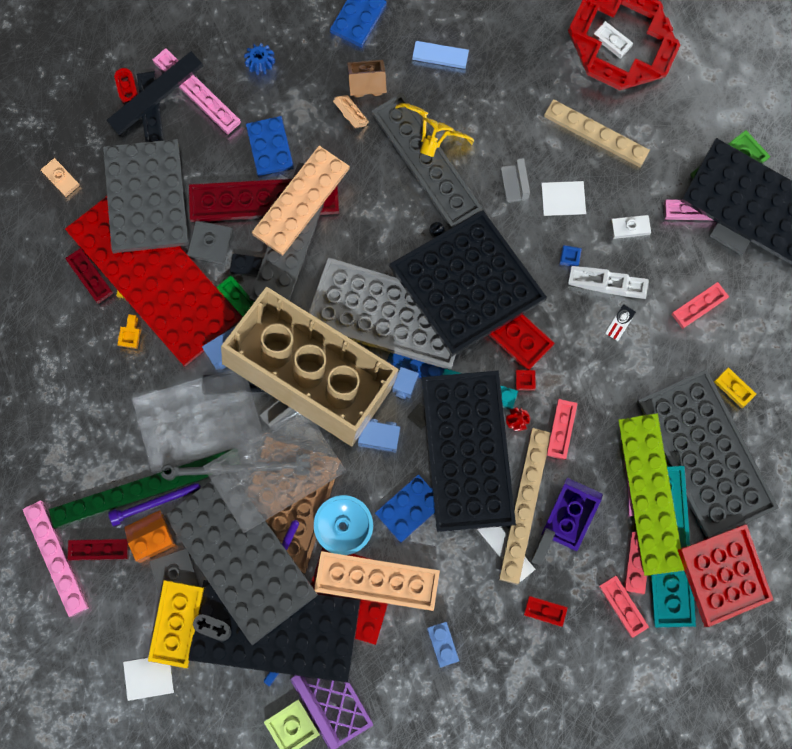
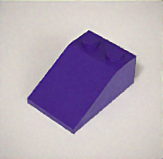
[541,478,603,551]

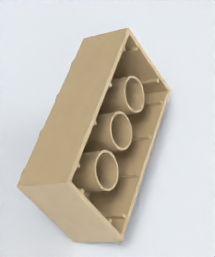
[221,287,399,446]

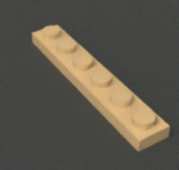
[544,99,650,168]

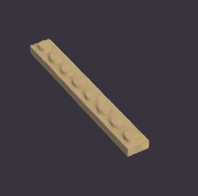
[498,428,551,585]

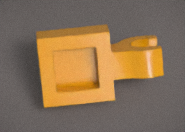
[117,314,141,349]

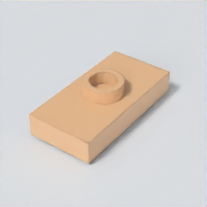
[333,95,369,128]
[41,158,80,197]

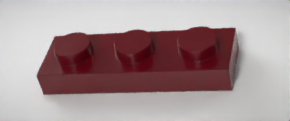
[65,248,114,304]
[67,539,129,561]

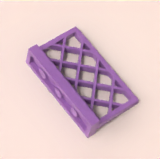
[290,676,373,749]

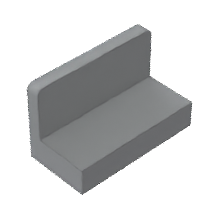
[501,158,530,202]
[260,400,297,431]

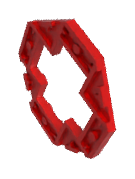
[568,0,680,90]

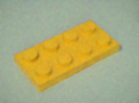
[148,580,204,668]

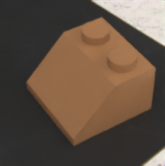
[347,60,387,97]

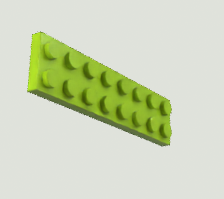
[619,413,685,576]

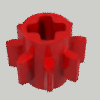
[506,407,530,431]

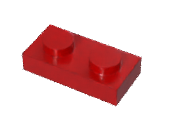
[523,596,568,627]

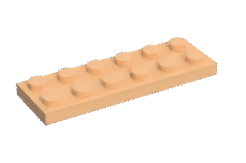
[252,146,350,256]
[315,551,440,611]

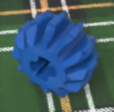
[244,43,275,75]

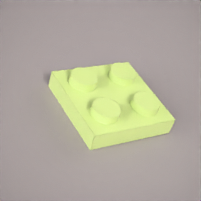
[264,699,320,749]

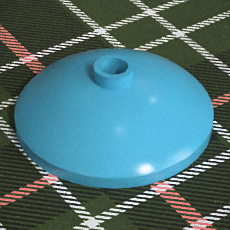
[313,495,373,555]

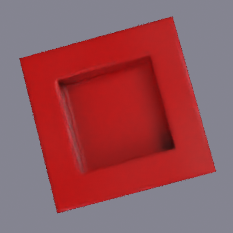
[515,370,536,391]

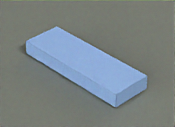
[412,41,469,69]

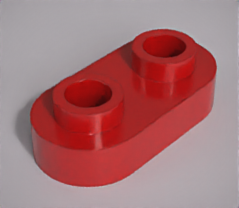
[114,68,138,104]

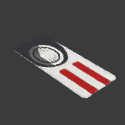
[606,305,636,341]

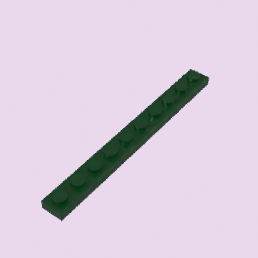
[49,447,243,529]

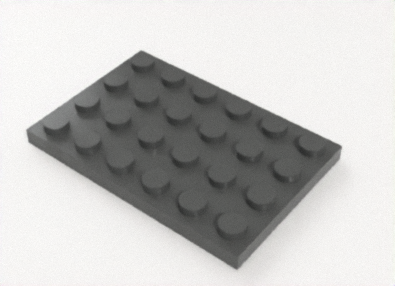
[103,139,189,253]

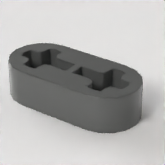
[531,528,555,566]
[193,614,231,641]

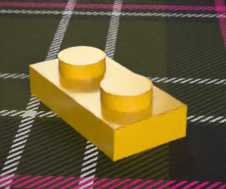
[714,367,756,408]

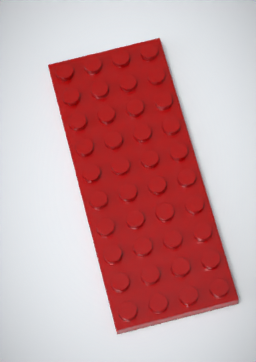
[65,196,243,367]

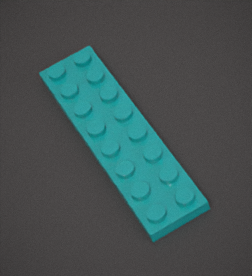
[652,466,696,628]

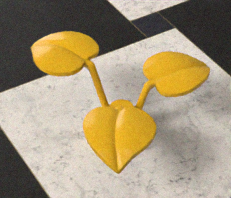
[395,103,474,157]

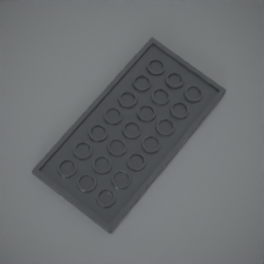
[637,369,779,539]
[164,473,318,645]

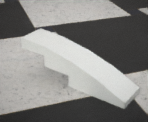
[568,266,649,299]

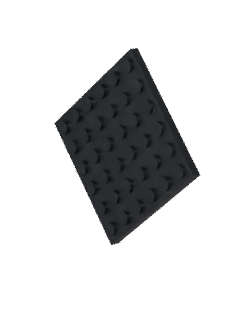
[389,210,547,357]

